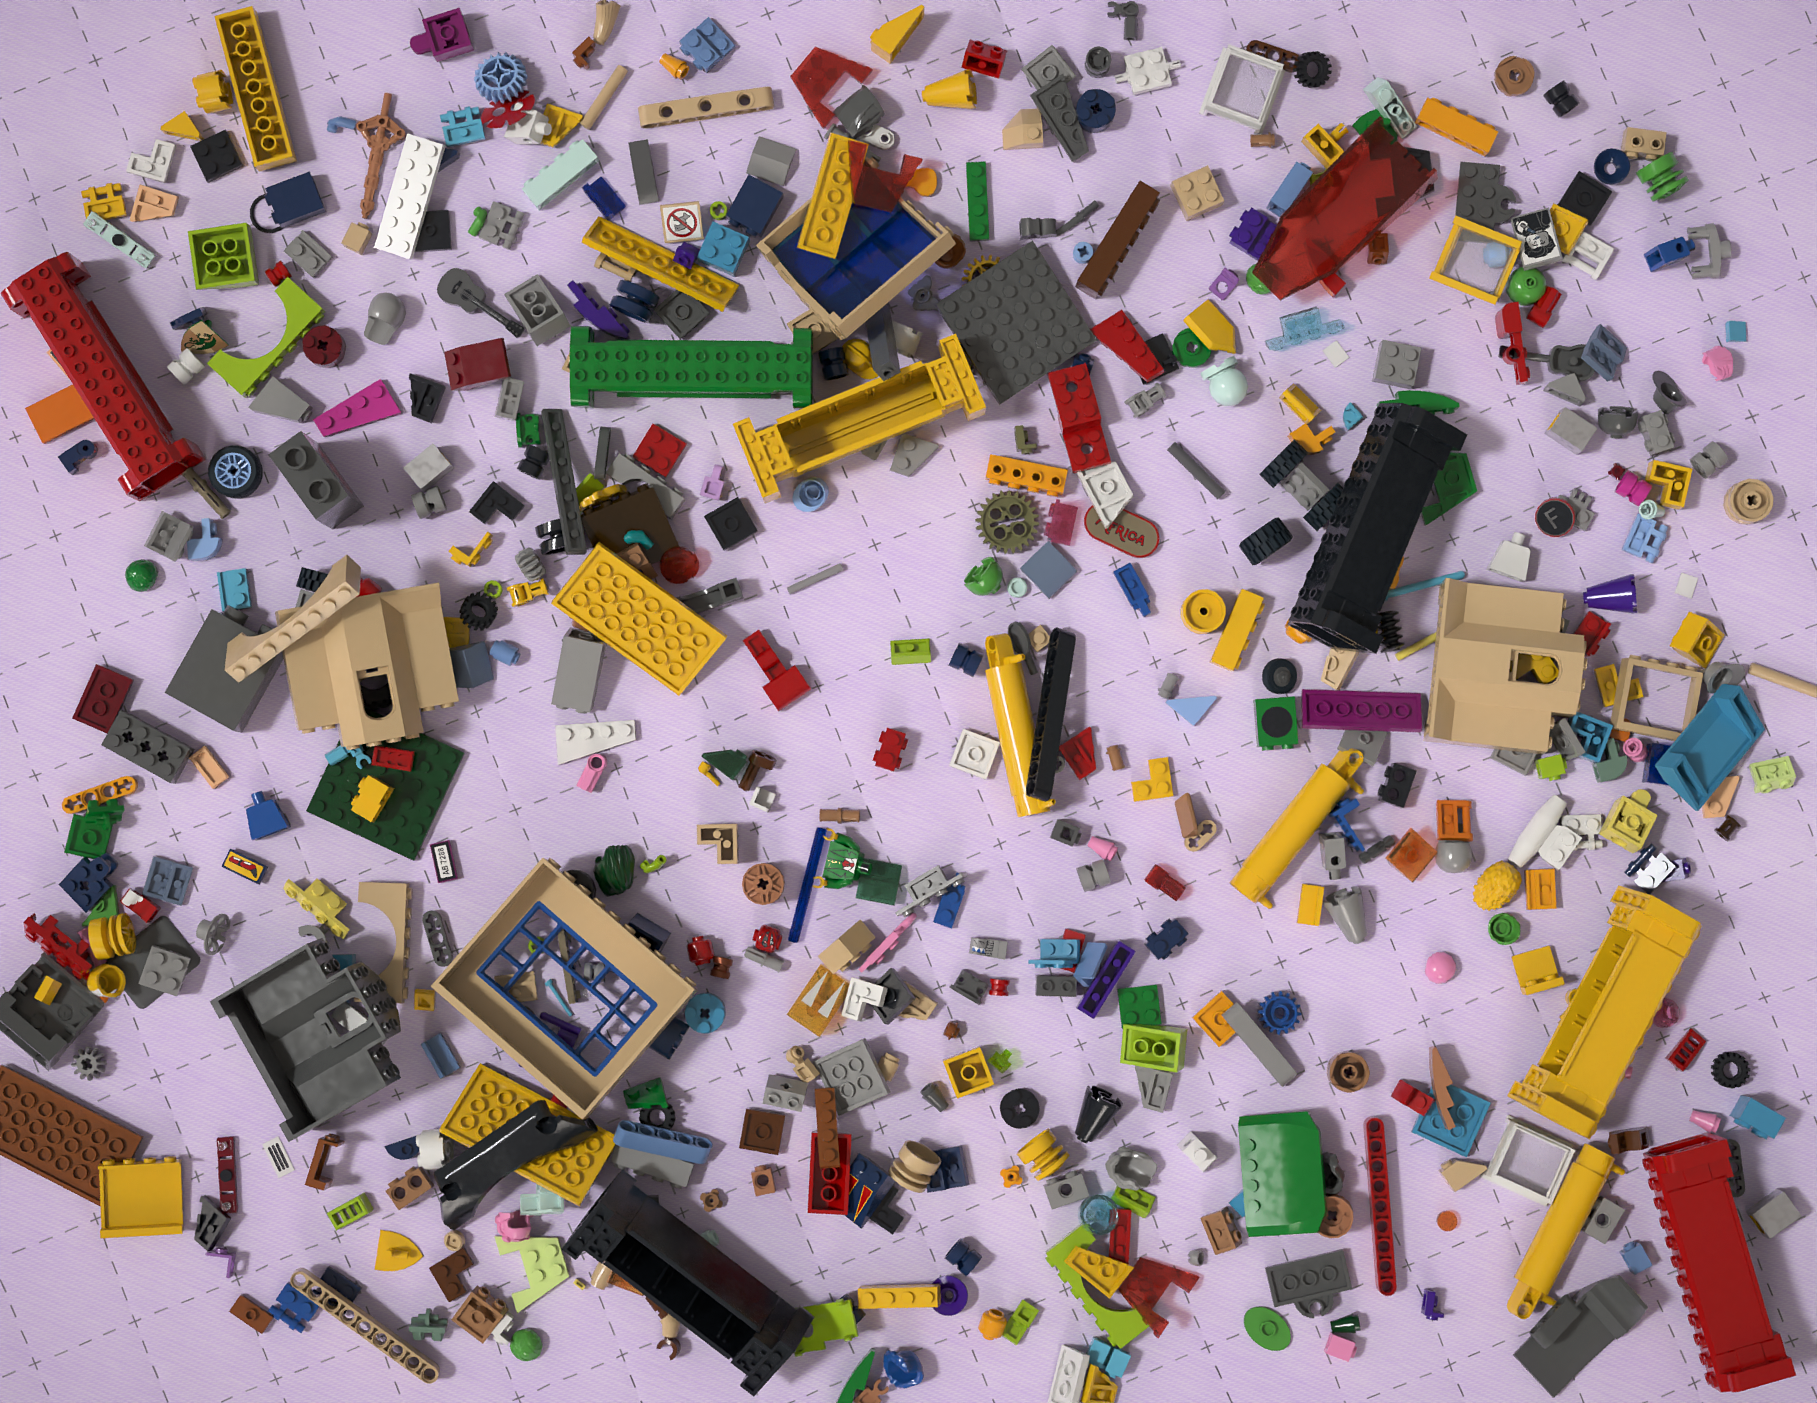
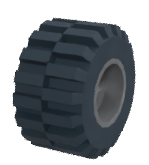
[1239,517,1293,565]

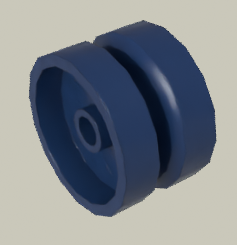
[609,280,660,323]

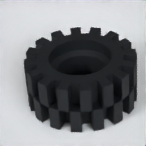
[1293,51,1332,88]
[459,592,498,631]
[1711,1052,1750,1088]
[639,1102,676,1130]

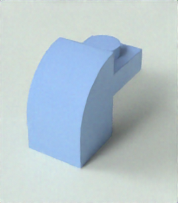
[187,518,223,561]

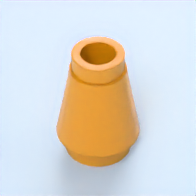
[659,53,689,80]

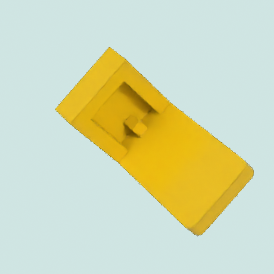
[448,532,493,567]

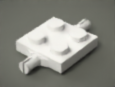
[1114,47,1181,95]

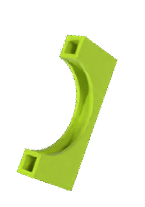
[207,277,326,398]
[1045,1222,1158,1349]

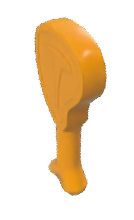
[877,168,937,197]

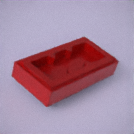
[371,746,415,772]

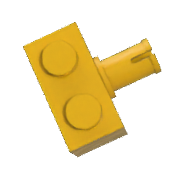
[1301,123,1349,169]

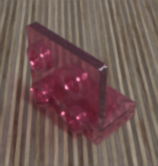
[1044,499,1078,546]

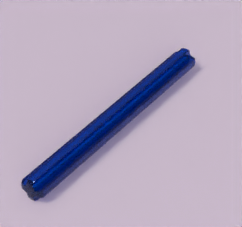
[788,827,827,943]

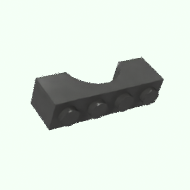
[677,578,744,614]

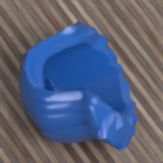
[883,1350,924,1389]

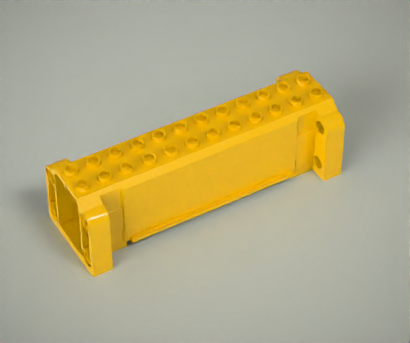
[733,334,986,504]
[1507,886,1702,1140]

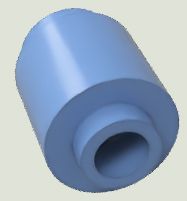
[489,640,521,666]

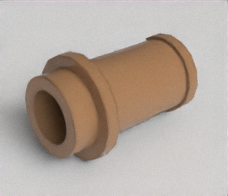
[1250,132,1275,148]
[1106,745,1125,771]

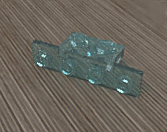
[1265,306,1345,351]

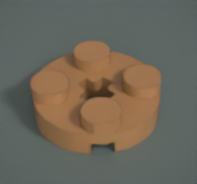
[1494,56,1535,97]

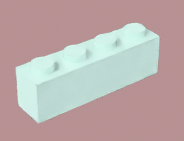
[522,139,599,210]

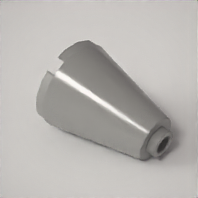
[1323,886,1367,944]

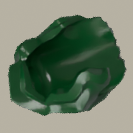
[593,845,635,897]

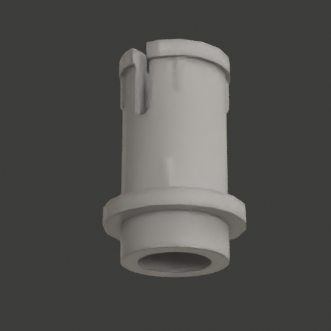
[1158,673,1179,699]

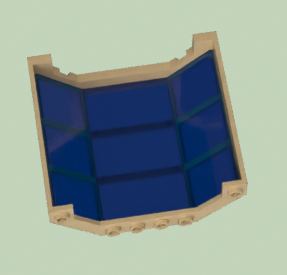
[756,156,956,340]

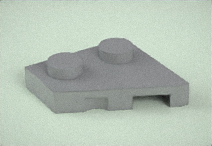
[890,433,938,477]
[1135,1066,1173,1113]

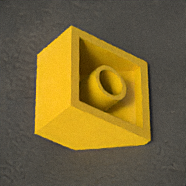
[1669,612,1725,669]

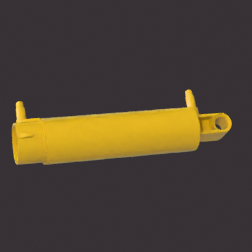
[985,633,1056,817]
[1229,748,1364,909]
[1507,1143,1625,1319]

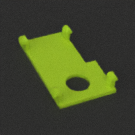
[794,1299,859,1357]

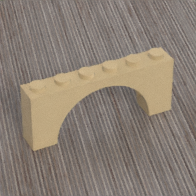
[354,882,413,1003]

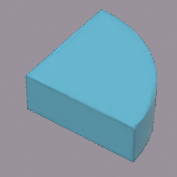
[1343,402,1363,430]

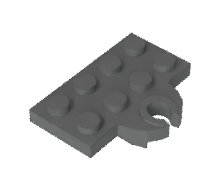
[1455,162,1516,243]
[1265,1249,1352,1318]

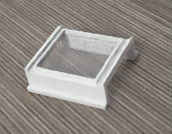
[1199,45,1286,135]
[1480,1115,1575,1206]

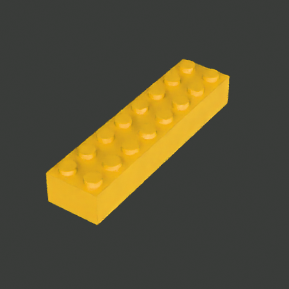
[214,6,297,172]

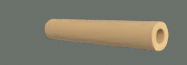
[580,65,628,130]
[1748,662,1817,698]

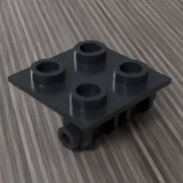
[1139,333,1179,385]

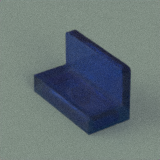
[582,177,626,221]

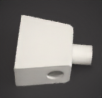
[504,102,552,144]
[1486,532,1531,582]
[1177,1131,1217,1172]

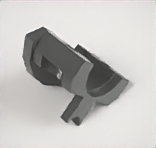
[949,969,989,1005]

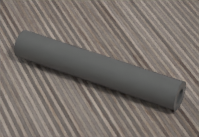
[1167,442,1226,500]

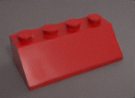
[808,1131,852,1215]

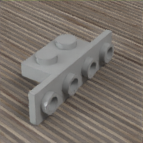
[895,865,968,917]

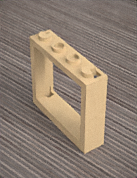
[1610,655,1703,741]

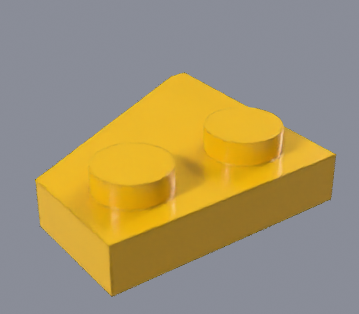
[540,103,583,148]
[443,617,470,648]
[1081,1364,1118,1403]

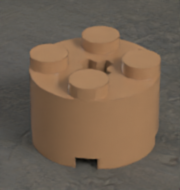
[1327,1051,1370,1093]

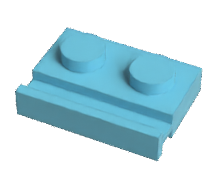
[217,568,252,612]

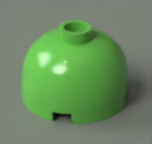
[1506,267,1547,306]
[964,557,1003,596]

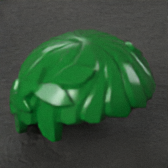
[125,559,158,592]

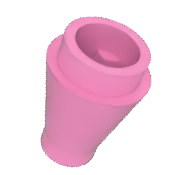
[1087,836,1118,861]
[1689,1110,1721,1133]

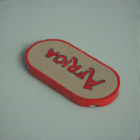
[1084,505,1159,558]

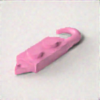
[858,913,917,973]

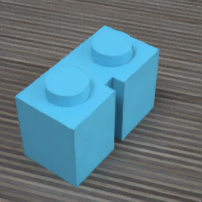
[1086,1336,1131,1379]

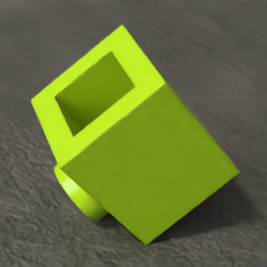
[1534,754,1567,781]

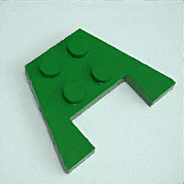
[1421,452,1477,526]

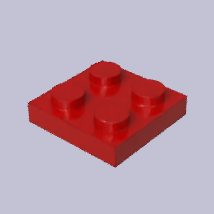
[632,424,687,478]

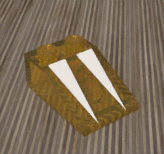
[787,964,849,1037]

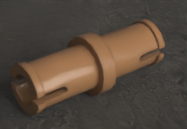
[819,808,860,824]

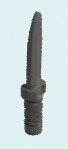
[1054,200,1099,237]

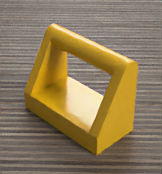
[1279,383,1322,425]

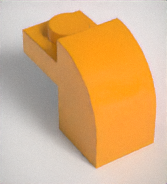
[1287,423,1335,455]

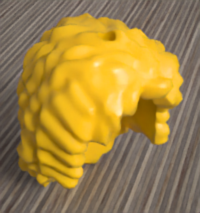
[1473,860,1522,911]

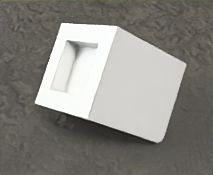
[749,786,776,812]

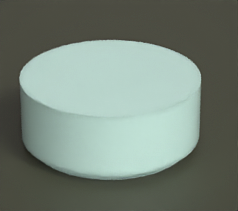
[1007,578,1027,598]

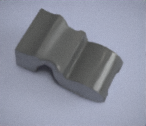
[1019,218,1057,240]

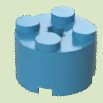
[685,993,726,1034]

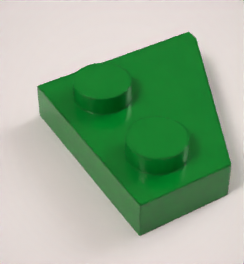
[623,1077,668,1109]

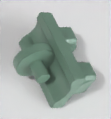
[409,1308,448,1341]

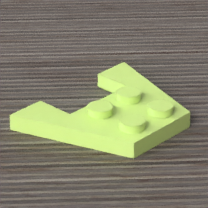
[494,1236,570,1313]

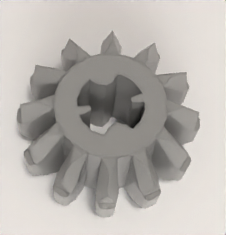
[515,547,546,582]
[71,1047,107,1081]

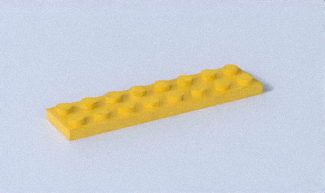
[581,216,739,312]

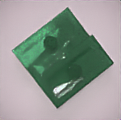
[856,858,902,906]

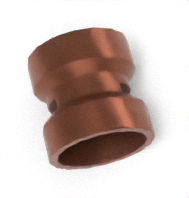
[710,956,733,979]

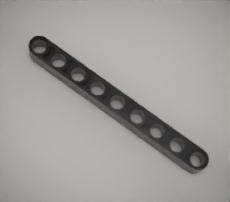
[1026,627,1076,802]

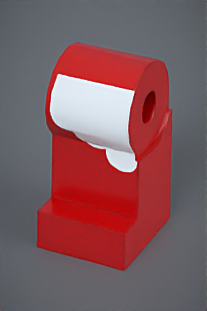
[120,888,161,923]

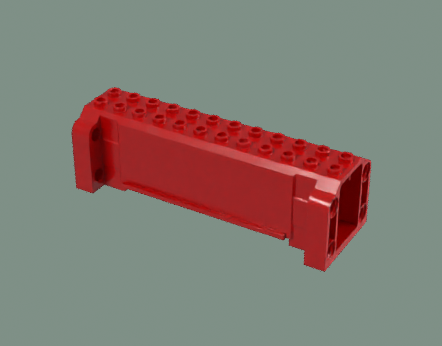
[0,252,206,501]
[1642,1132,1796,1392]

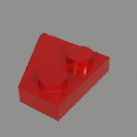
[1059,726,1096,780]

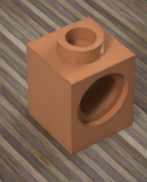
[751,1165,776,1196]

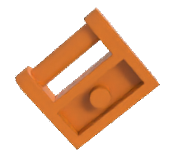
[1436,800,1473,842]

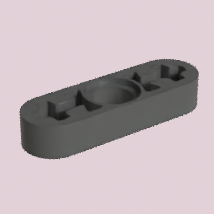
[594,426,611,480]
[422,911,453,967]
[1727,1139,1745,1197]

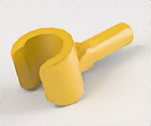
[698,761,720,786]

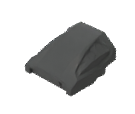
[833,85,885,140]

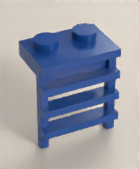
[1328,798,1365,852]

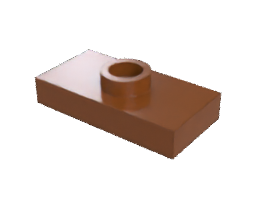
[229,1294,274,1334]

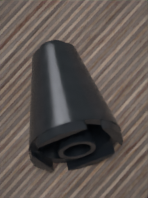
[1075,1086,1123,1143]

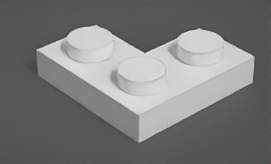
[126,139,176,183]
[841,977,888,1021]

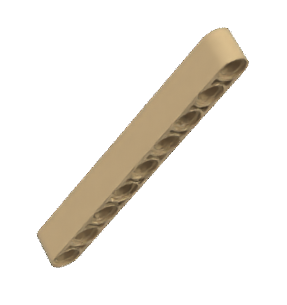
[290,1268,440,1384]

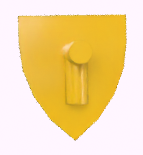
[374,1230,423,1271]

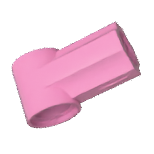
[576,754,607,793]

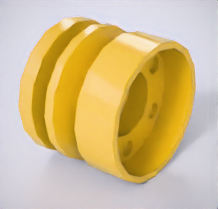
[88,913,136,960]
[1016,1128,1070,1181]

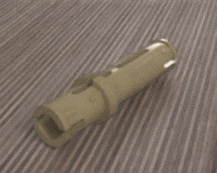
[182,467,231,519]

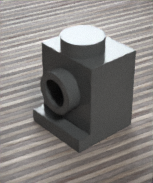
[1050,819,1082,847]

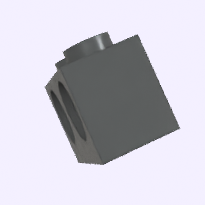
[1035,975,1077,997]

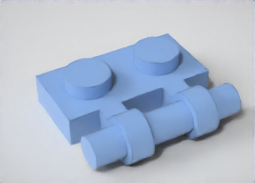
[1622,513,1668,563]

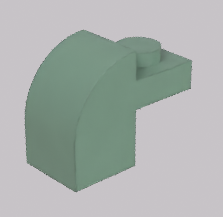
[1592,738,1627,783]

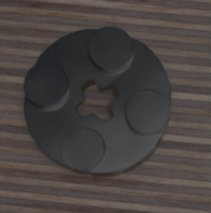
[1000,1088,1040,1129]

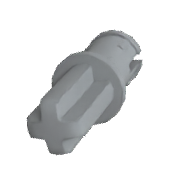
[744,947,784,973]

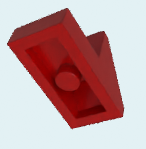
[1391,1079,1435,1117]

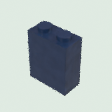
[264,171,326,228]
[726,174,784,238]

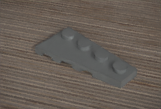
[1030,74,1089,162]

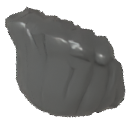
[1322,1152,1345,1195]

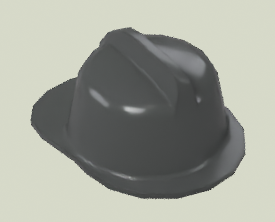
[1652,370,1686,414]

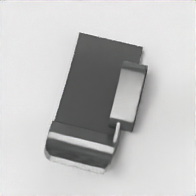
[1513,1275,1648,1398]

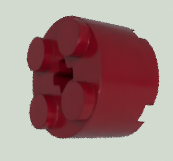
[302,325,346,368]

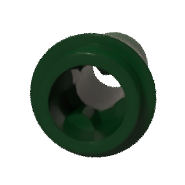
[1330,1313,1361,1333]

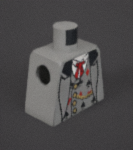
[1319,832,1346,880]

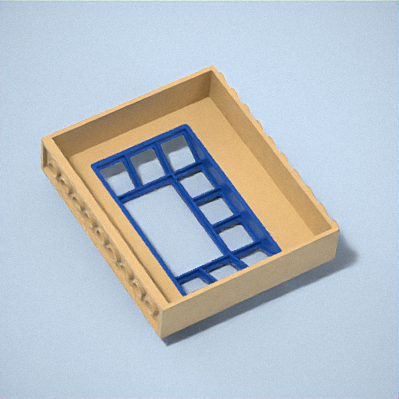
[431,858,698,1120]

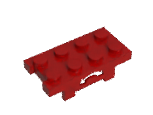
[23,913,92,981]

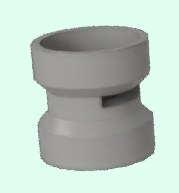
[584,962,605,983]

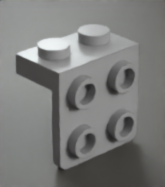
[144,511,193,562]

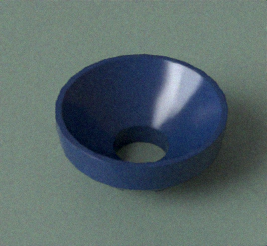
[1594,148,1630,185]

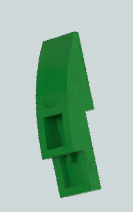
[1377,390,1460,415]

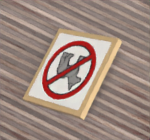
[660,201,704,243]

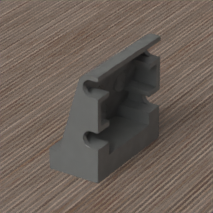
[0,952,104,1071]

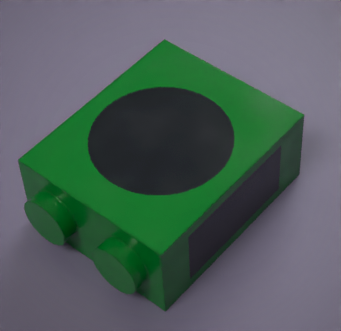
[1253,696,1299,751]

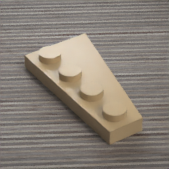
[1320,648,1359,690]

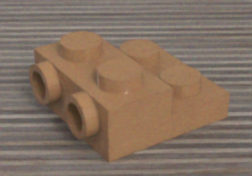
[451,1285,509,1344]

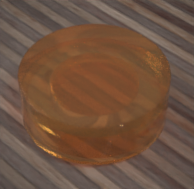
[1436,1211,1457,1231]

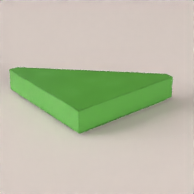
[82,885,119,927]

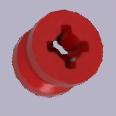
[989,979,1010,996]

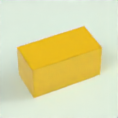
[34,976,62,1006]

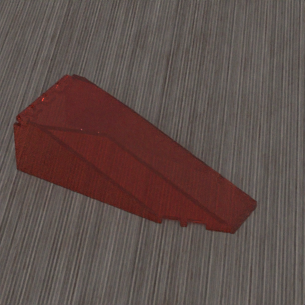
[1252,116,1438,301]

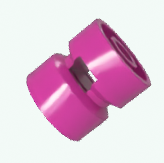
[1615,470,1652,506]

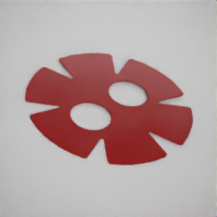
[481,90,535,128]

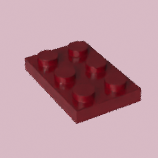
[72,664,134,733]

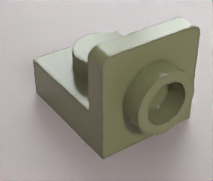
[1014,425,1037,455]

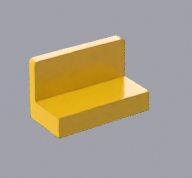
[1297,884,1324,926]

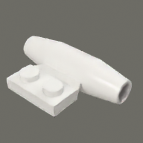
[1508,795,1582,871]

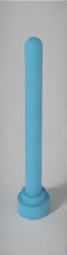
[1385,571,1465,601]

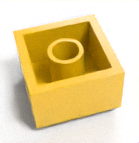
[943,1046,994,1099]

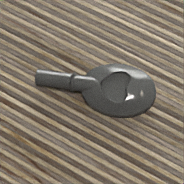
[1008,622,1038,675]

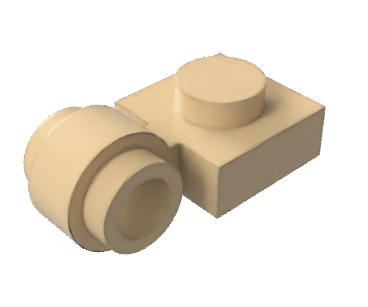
[786,1046,820,1083]

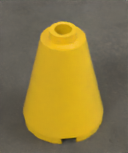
[922,69,977,109]

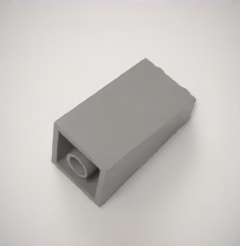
[551,628,607,714]

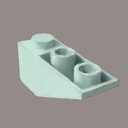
[1363,77,1417,139]

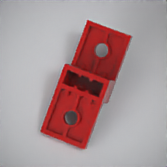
[1048,363,1111,474]

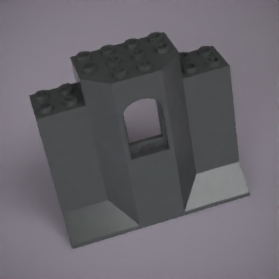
[210,938,401,1142]

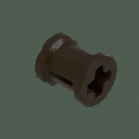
[1714,815,1741,842]

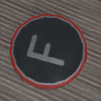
[1535,497,1575,537]

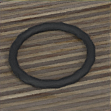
[250,193,283,233]

